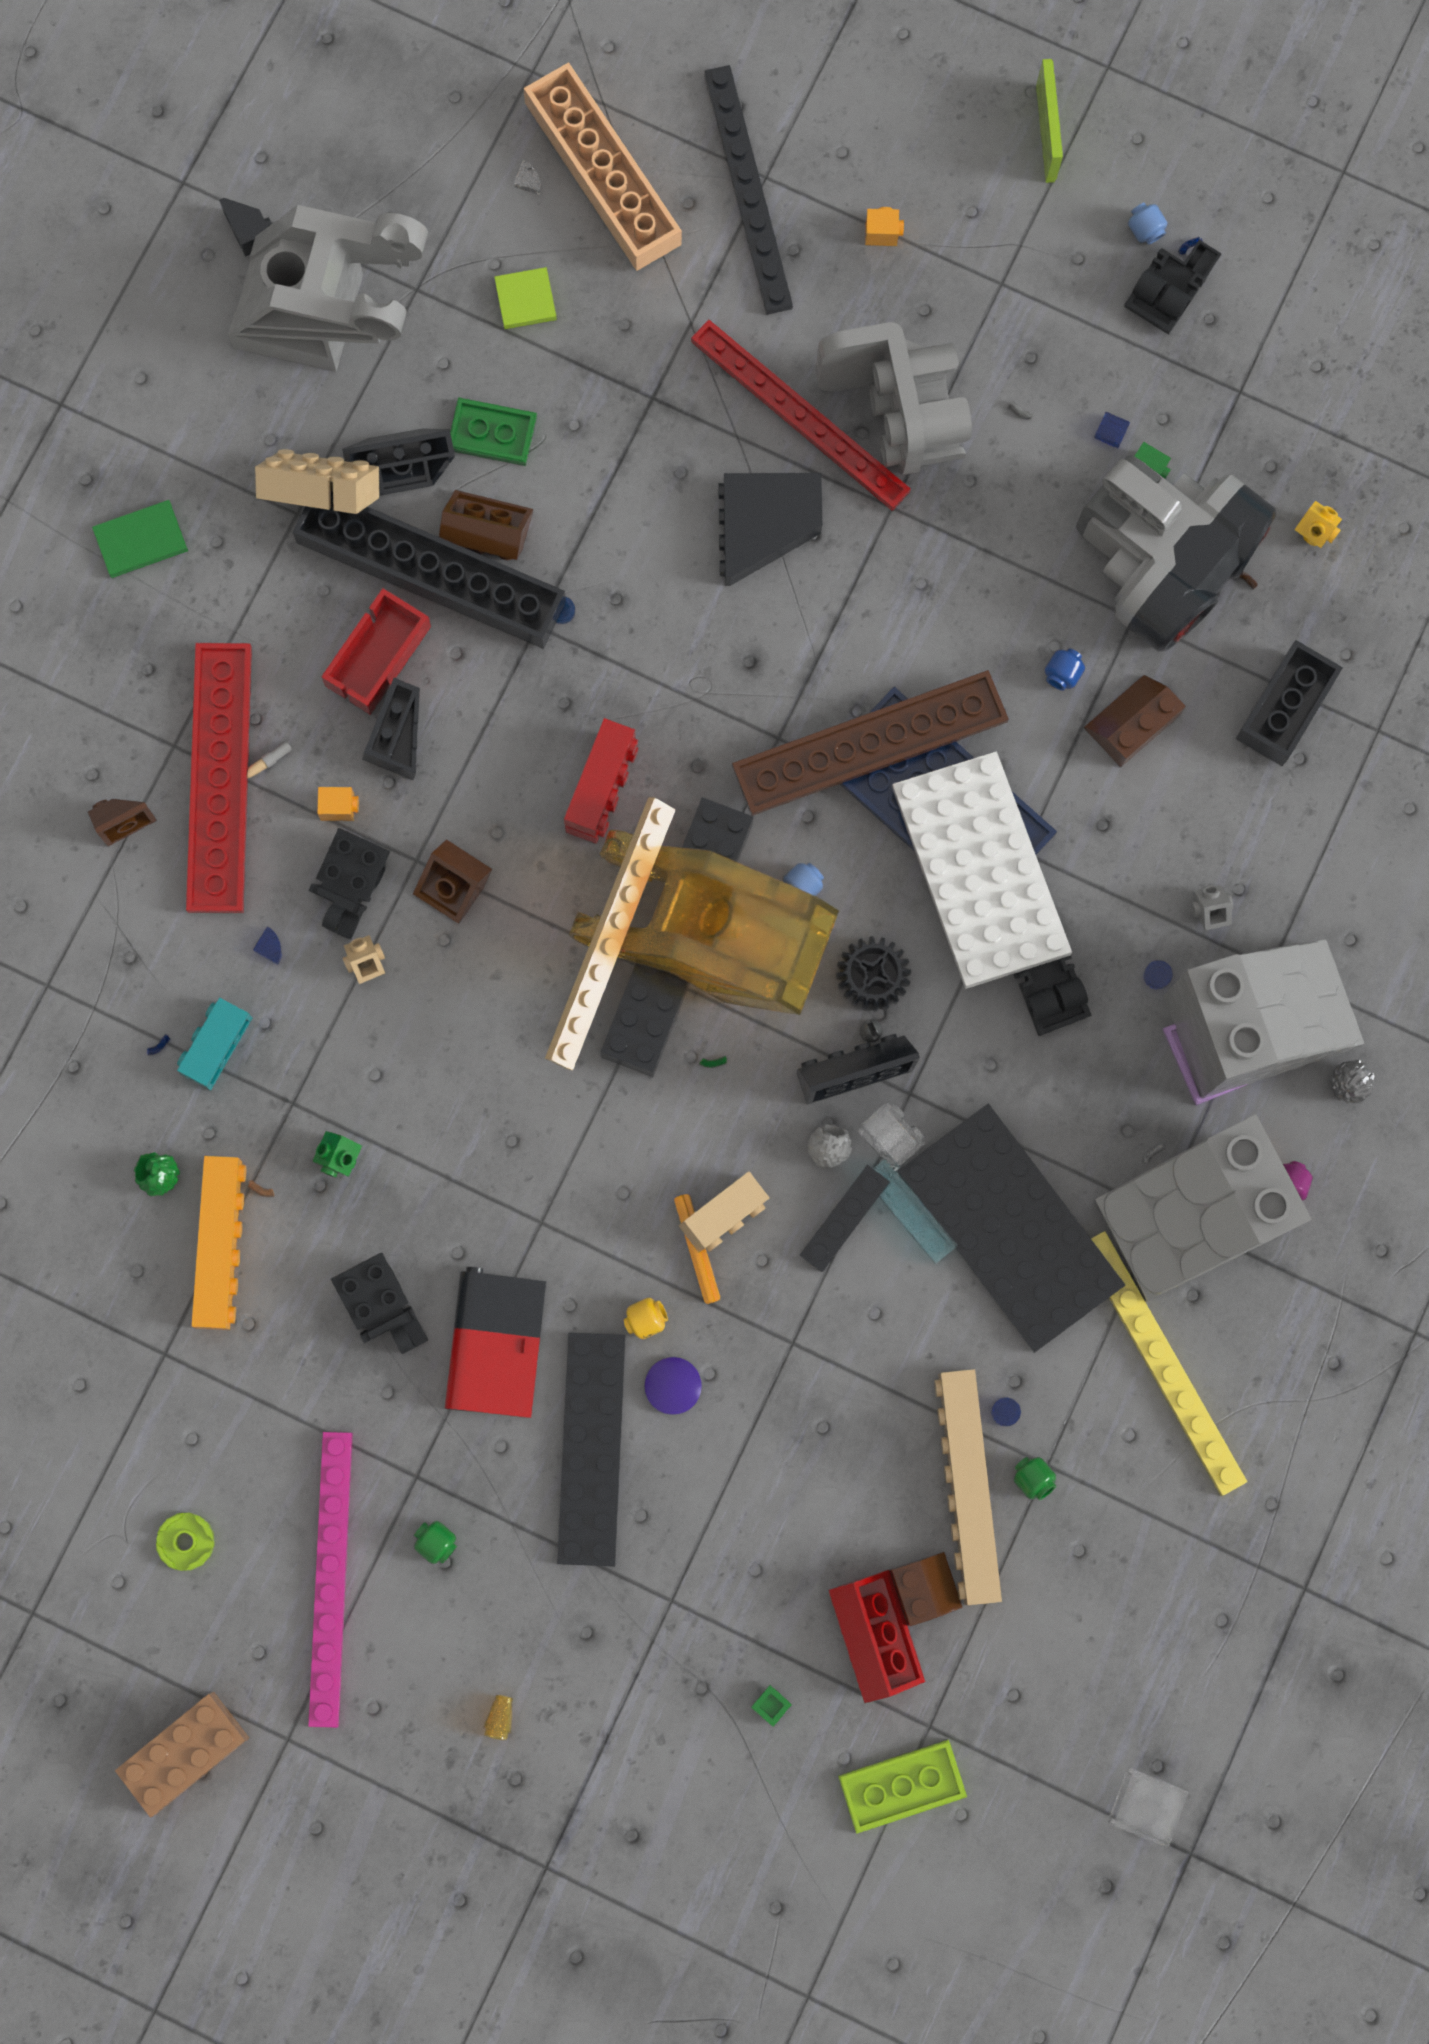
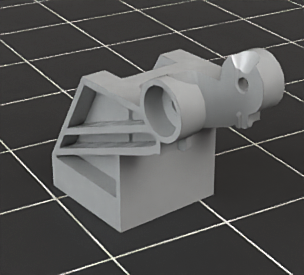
[228,205,428,372]

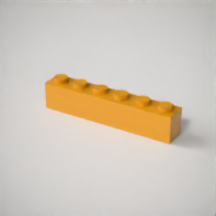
[191,1156,246,1330]

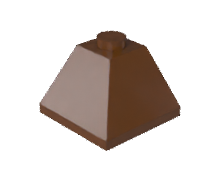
[88,799,157,846]

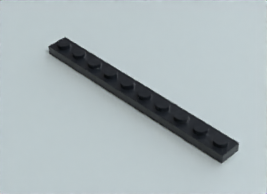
[704,65,793,315]

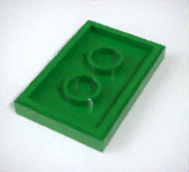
[450,397,537,466]
[92,500,188,578]

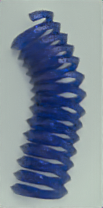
[1178,237,1203,254]
[147,1034,171,1056]

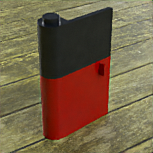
[444,1267,546,1418]

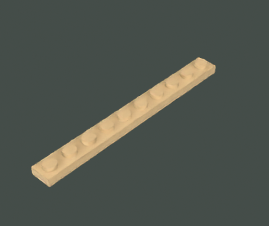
[545,797,675,1070]

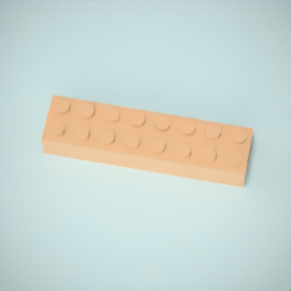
[524,62,682,271]

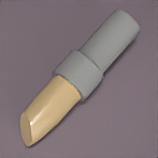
[247,741,292,778]

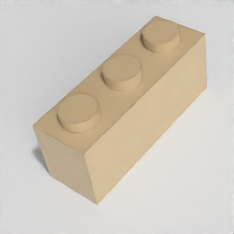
[678,1172,769,1252]

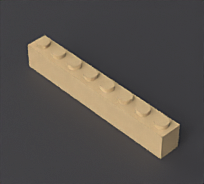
[934,1369,1002,1605]

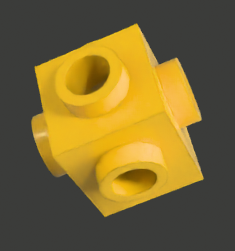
[1294,501,1342,548]

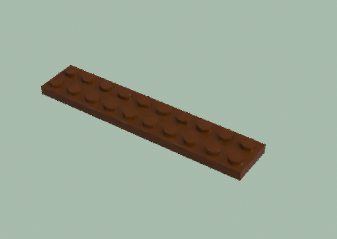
[732,670,1009,816]

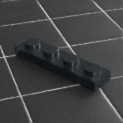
[800,1165,890,1272]

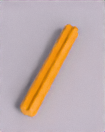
[674,1194,720,1304]

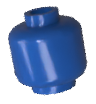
[1044,648,1085,691]

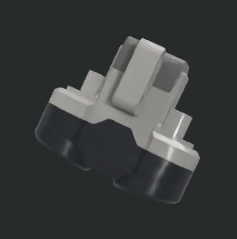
[1076,455,1277,652]

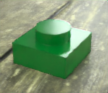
[751,1685,792,1727]

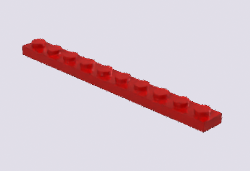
[691,319,911,511]

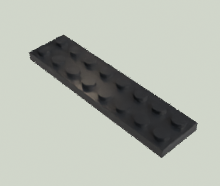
[557,1333,626,1567]

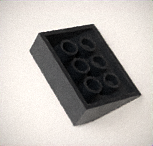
[797,1034,920,1105]

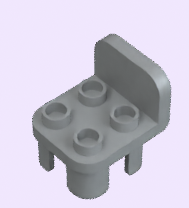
[815,322,972,475]

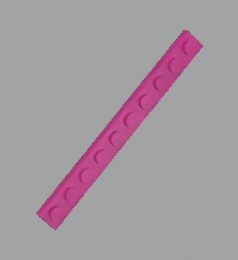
[308,1432,353,1728]

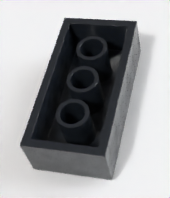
[1235,640,1343,766]

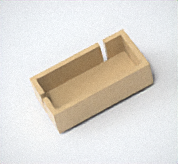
[255,449,379,514]

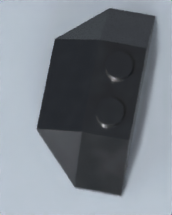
[342,428,455,496]

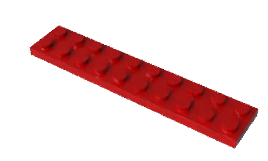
[186,643,252,913]

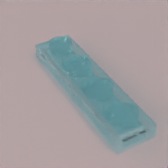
[873,1159,958,1264]

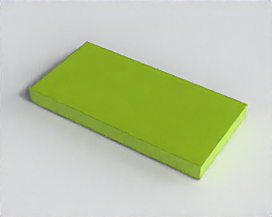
[1036,59,1063,183]
[838,1739,967,1834]

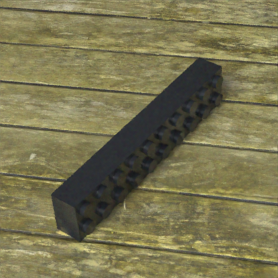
[293,491,566,649]
[601,797,754,1077]

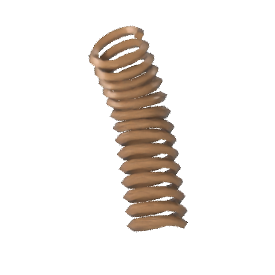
[248,1180,274,1197]

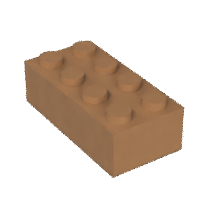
[115,1692,249,1818]

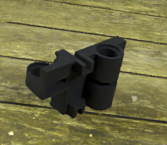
[1124,240,1222,335]
[309,828,390,940]
[1013,955,1092,1036]
[331,1252,428,1354]

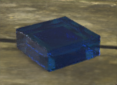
[1094,412,1130,448]

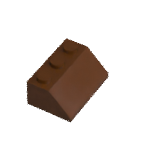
[439,490,533,560]
[1084,675,1186,767]

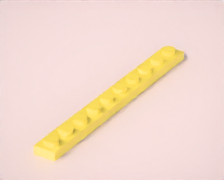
[1091,1231,1247,1496]

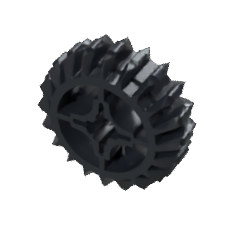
[836,936,911,1012]

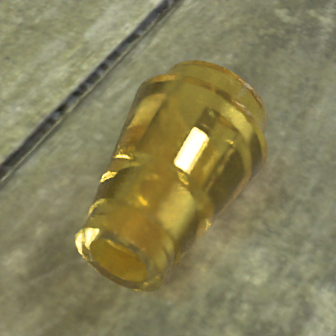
[483,1695,513,1741]

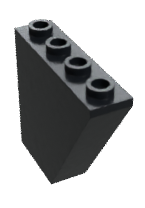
[718,473,823,586]

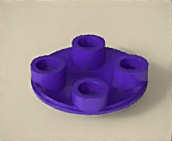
[645,1357,702,1415]

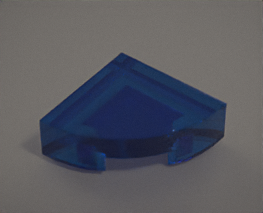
[253,926,282,965]

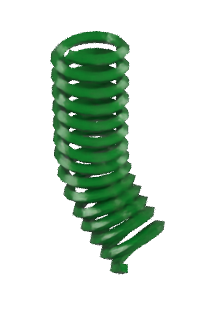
[699,1056,727,1068]

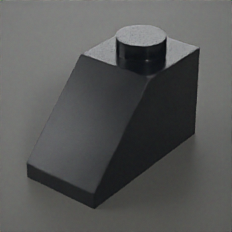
[219,198,272,257]

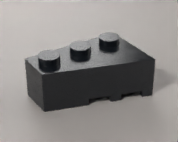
[362,678,420,780]

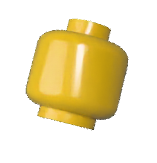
[623,1297,668,1340]

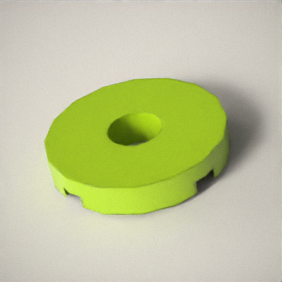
[156,1513,215,1571]

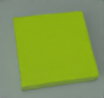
[494,267,557,330]

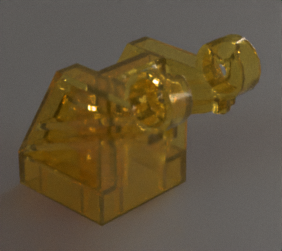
[568,830,839,1015]

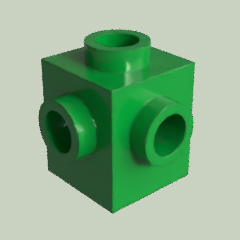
[312,1131,362,1178]

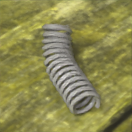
[1009,400,1033,419]

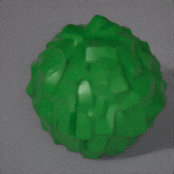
[134,1152,180,1197]

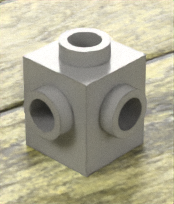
[1191,884,1233,931]

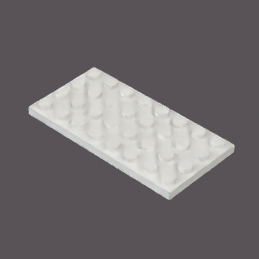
[892,751,1072,989]

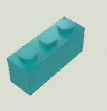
[177,997,252,1091]

